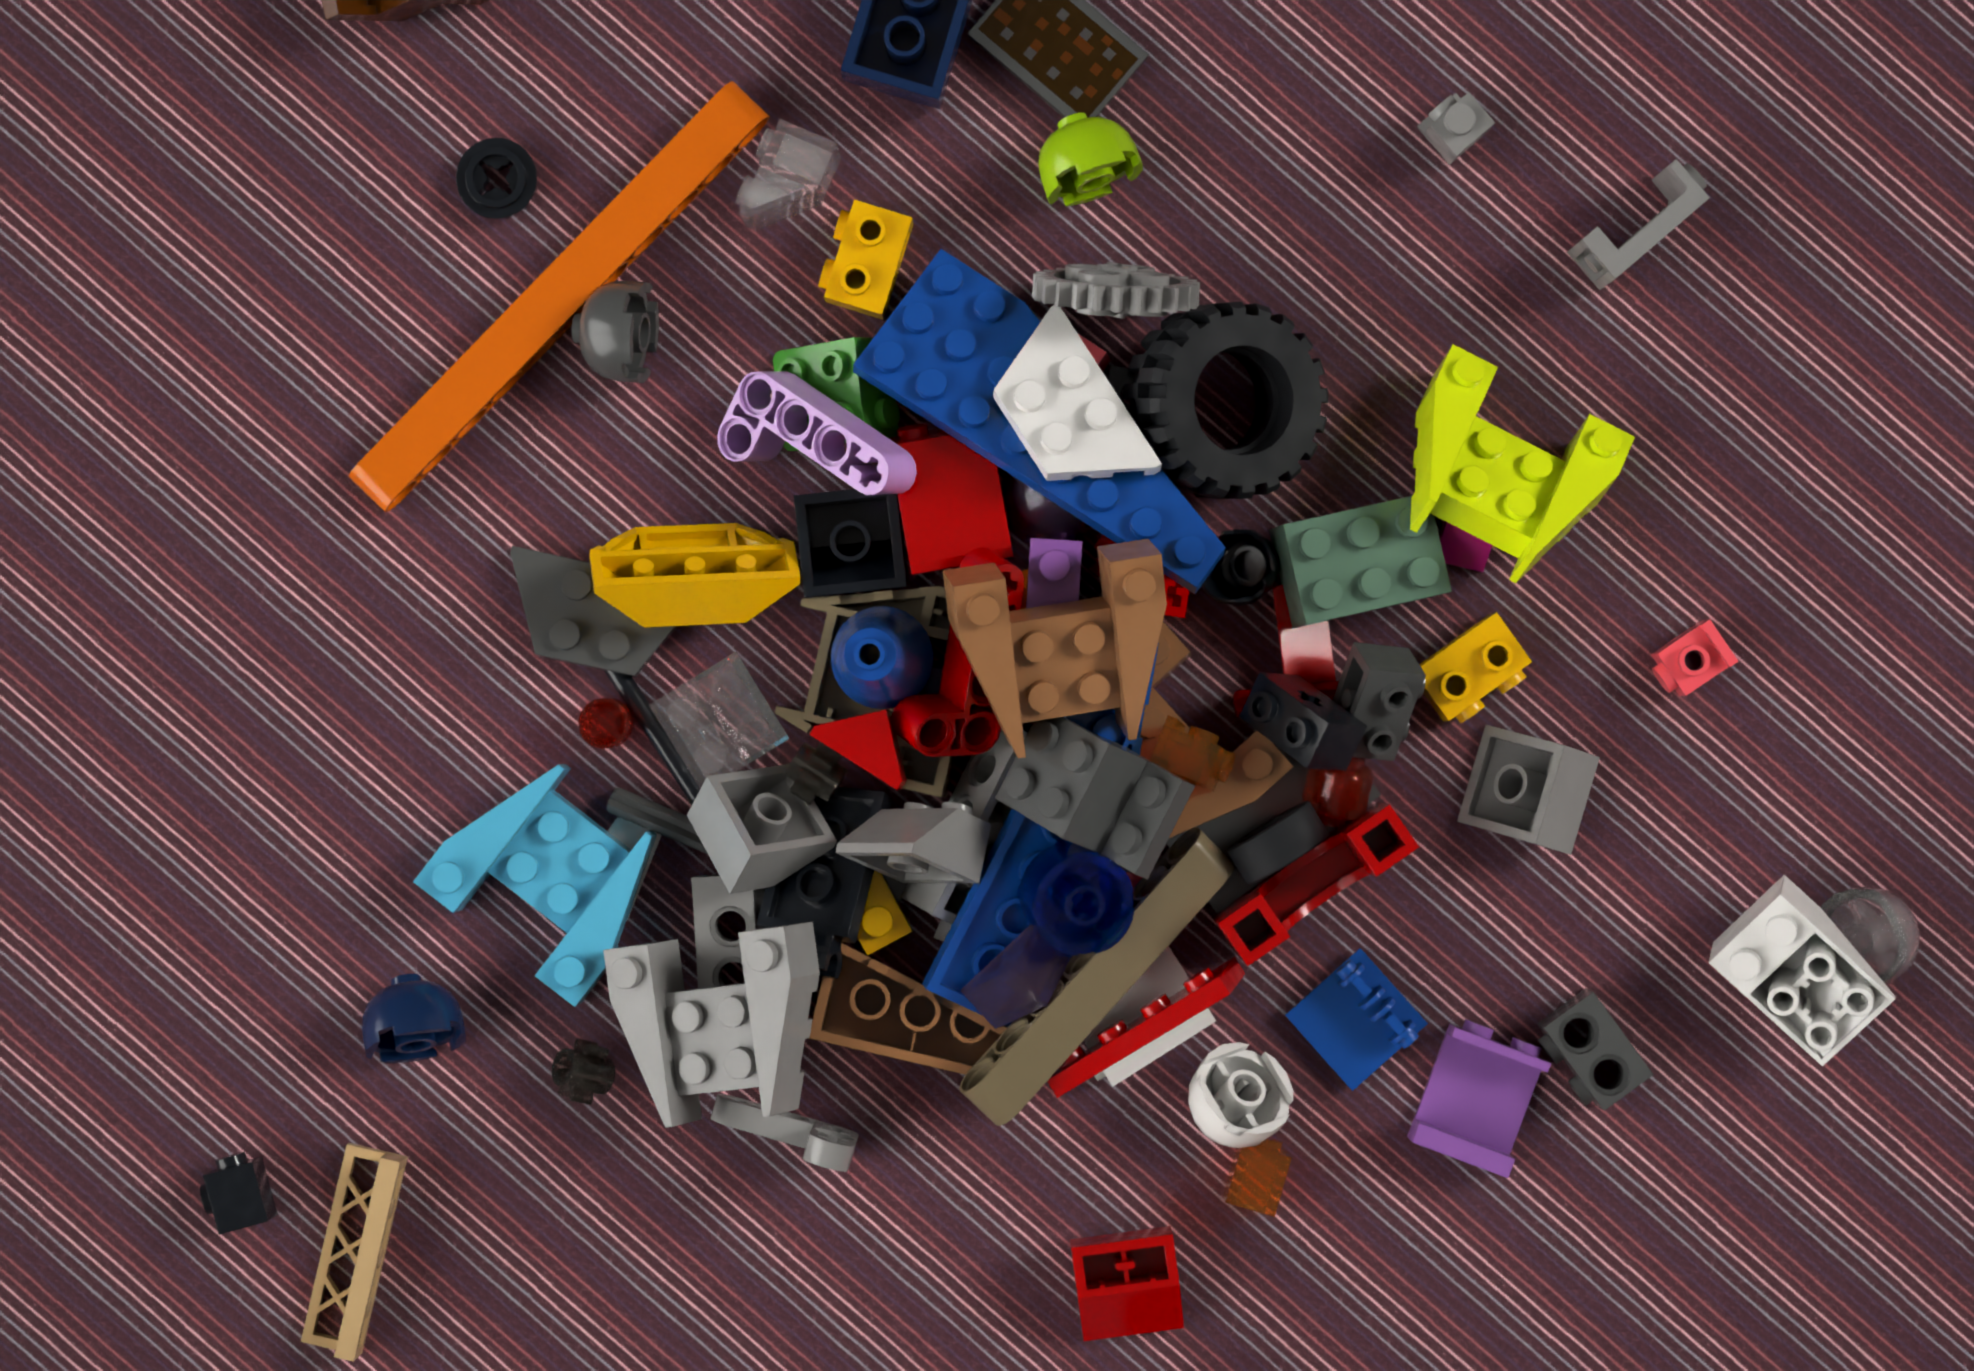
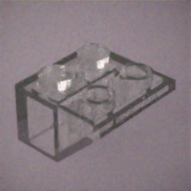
[736,119,841,231]
[649,652,790,789]

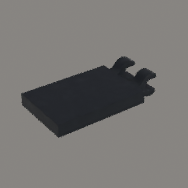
[756,783,892,979]

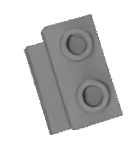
[1567,159,1710,290]

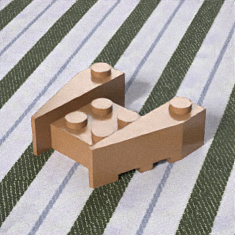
[943,539,1167,759]
[1140,622,1294,839]

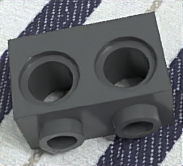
[1537,988,1654,1111]

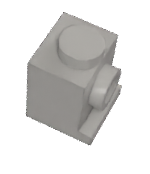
[1417,92,1495,165]

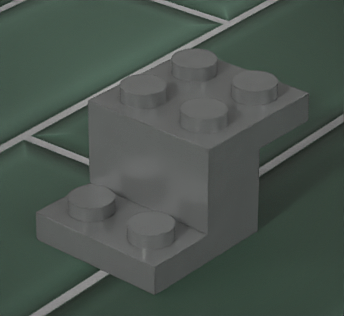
[995,717,1195,879]

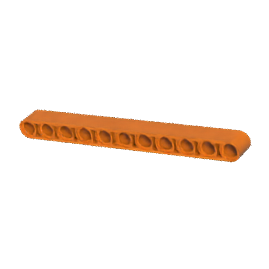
[349,81,770,513]

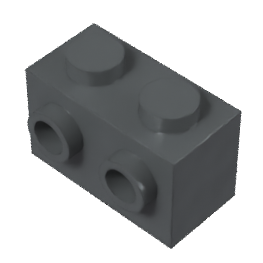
[1333,642,1426,761]

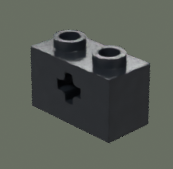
[1239,672,1367,771]

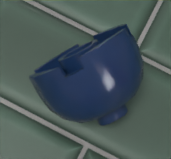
[362,974,466,1063]

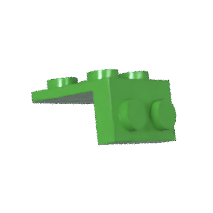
[773,337,900,451]

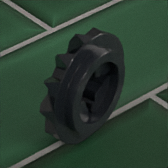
[456,138,537,219]

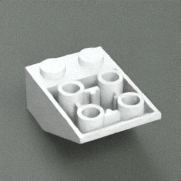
[1709,875,1896,1066]

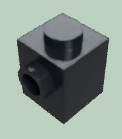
[200,1152,278,1235]

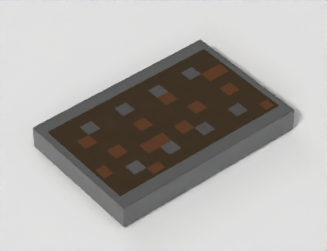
[968,0,1149,118]

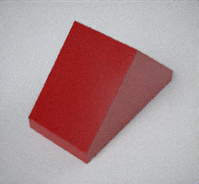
[809,709,907,790]

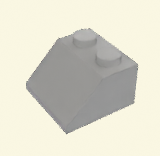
[1457,725,1600,855]
[687,764,837,894]
[835,802,991,883]

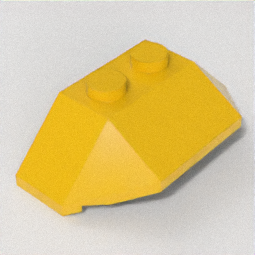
[589,523,800,628]

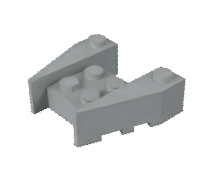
[603,922,820,1128]

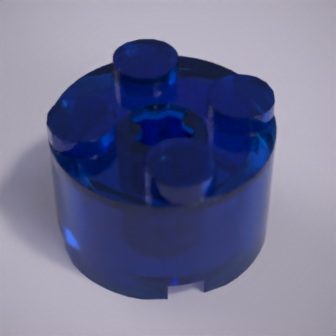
[1017,839,1134,956]

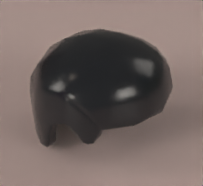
[1201,529,1280,606]

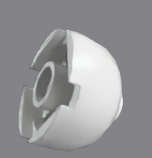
[1188,1042,1294,1148]

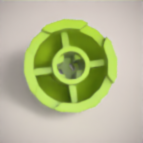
[1038,112,1143,206]

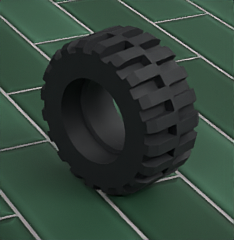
[1123,302,1328,499]

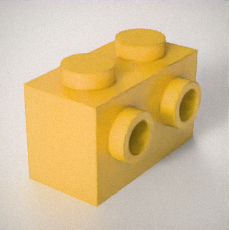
[818,199,914,320]
[1419,612,1532,724]

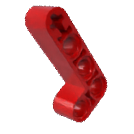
[891,547,1024,757]

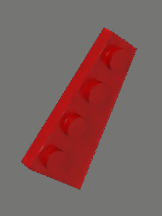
[1047,956,1245,1098]

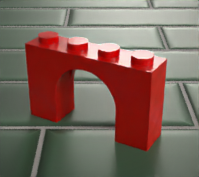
[1211,802,1419,966]

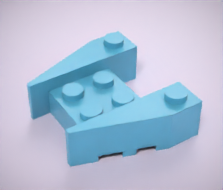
[413,764,657,1007]

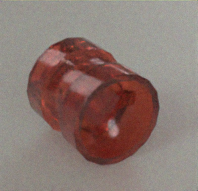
[578,698,634,749]

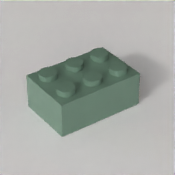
[1269,496,1452,629]

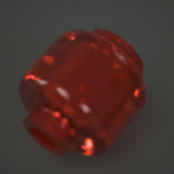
[1302,757,1374,827]

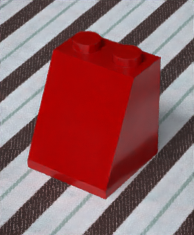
[889,424,1014,575]

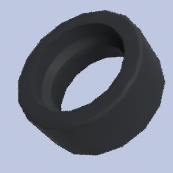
[1227,801,1329,885]

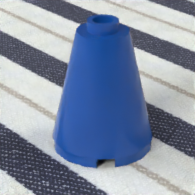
[831,606,934,709]

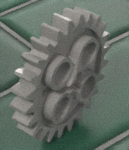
[1032,262,1200,319]

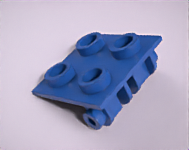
[1285,948,1428,1091]

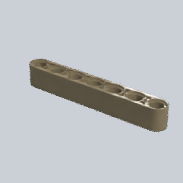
[959,828,1235,1126]

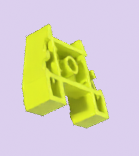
[1410,344,1635,583]

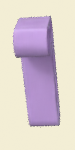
[717,371,917,495]

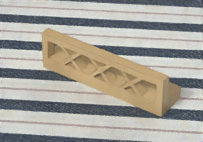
[301,1143,408,1362]

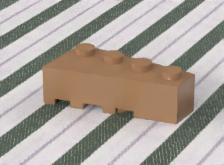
[809,943,1007,1075]

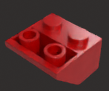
[1070,1226,1184,1341]

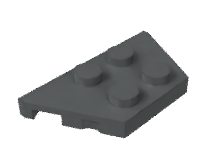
[510,546,676,677]

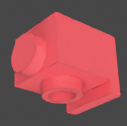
[1651,619,1739,696]

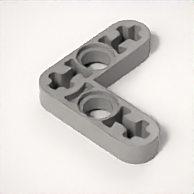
[710,1094,859,1172]

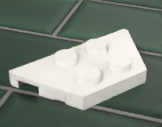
[993,305,1162,481]

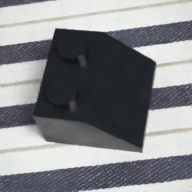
[794,489,907,598]

